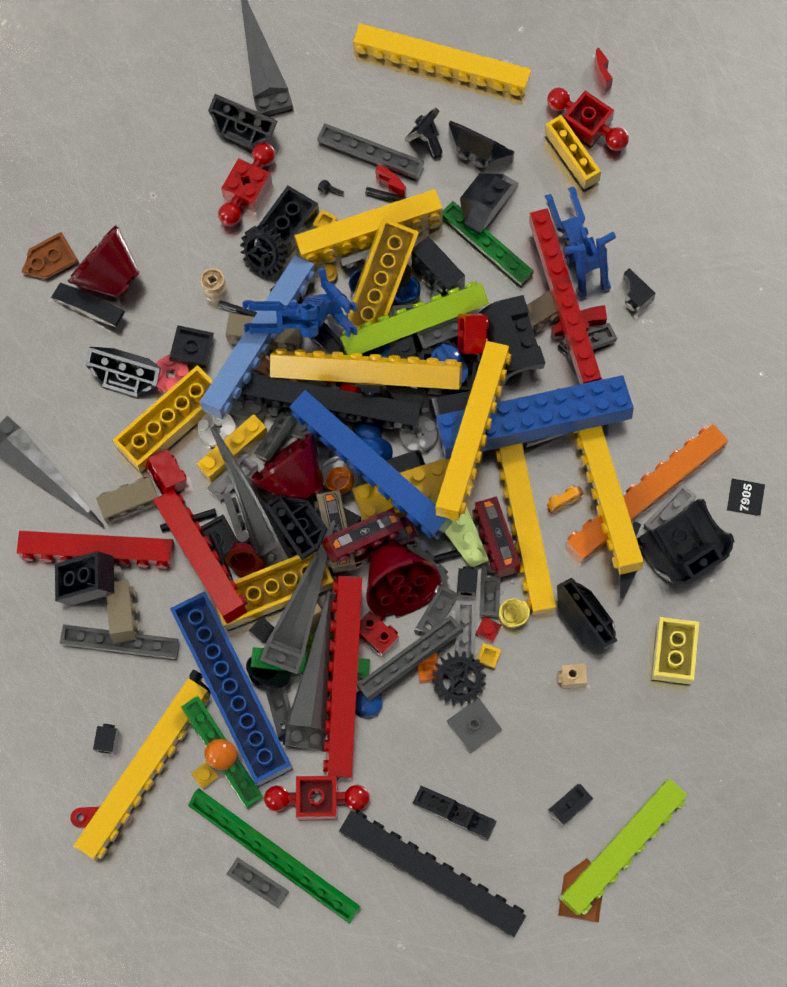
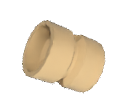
[200,268,227,300]

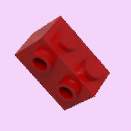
[457,313,489,354]
[146,450,187,495]
[359,611,399,657]

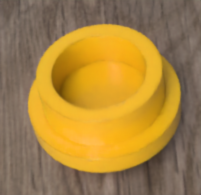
[321,264,338,282]

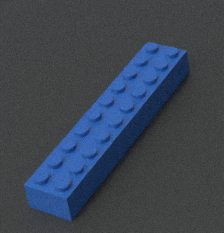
[436,375,634,460]
[290,390,453,540]
[170,591,293,787]

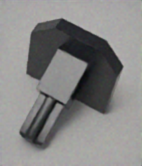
[405,108,443,156]

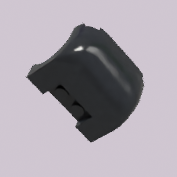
[476,295,546,386]
[636,499,735,584]

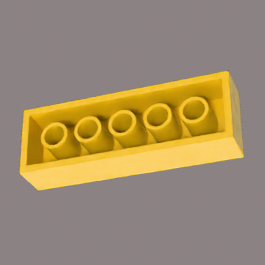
[345,218,419,329]
[112,365,213,473]
[352,458,474,521]
[217,552,333,630]

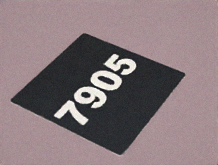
[727,478,765,516]

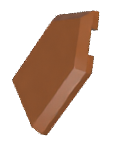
[21,232,79,279]
[558,858,602,923]

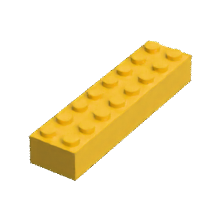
[294,189,443,268]

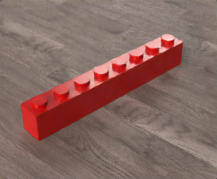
[153,489,248,624]
[16,531,175,569]

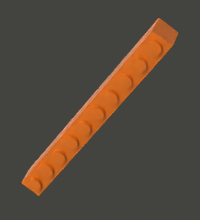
[566,424,729,563]

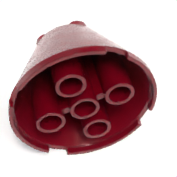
[67,225,140,298]
[250,433,324,500]
[366,540,441,617]

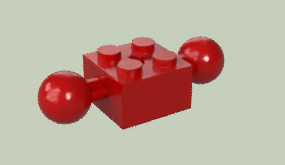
[547,87,629,151]
[218,143,275,226]
[264,776,370,820]

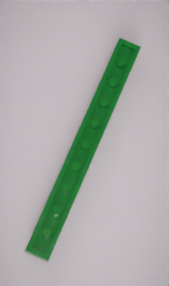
[188,788,361,924]

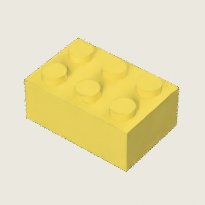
[652,617,699,685]

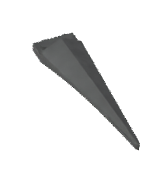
[241,0,293,116]
[0,415,104,527]
[210,426,293,568]
[260,520,335,674]
[283,590,331,751]

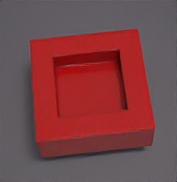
[475,616,501,643]

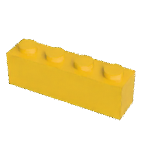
[545,115,601,190]
[196,414,268,483]

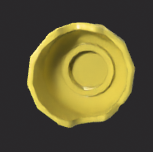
[498,598,530,628]

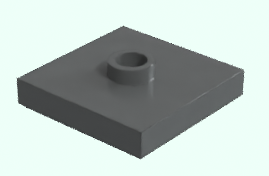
[447,698,502,753]

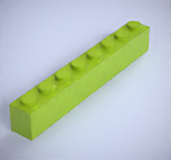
[339,280,490,355]
[559,778,687,915]

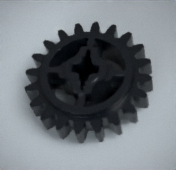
[240,224,288,276]
[432,650,486,706]

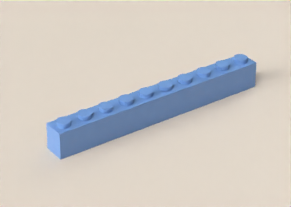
[200,255,316,419]

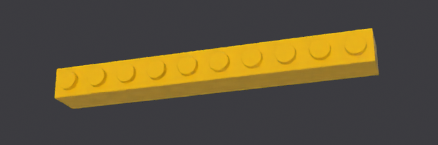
[353,23,531,96]
[435,341,512,521]
[270,348,462,390]
[573,426,643,575]
[495,443,556,615]
[73,678,210,862]

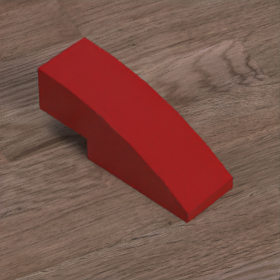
[550,305,607,338]

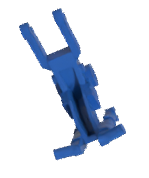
[545,186,616,299]
[242,267,357,338]

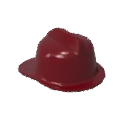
[225,542,266,578]

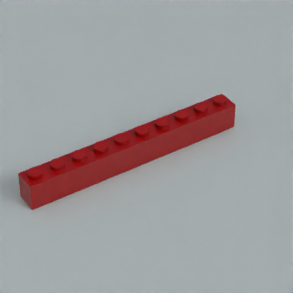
[529,208,602,384]
[322,576,363,777]

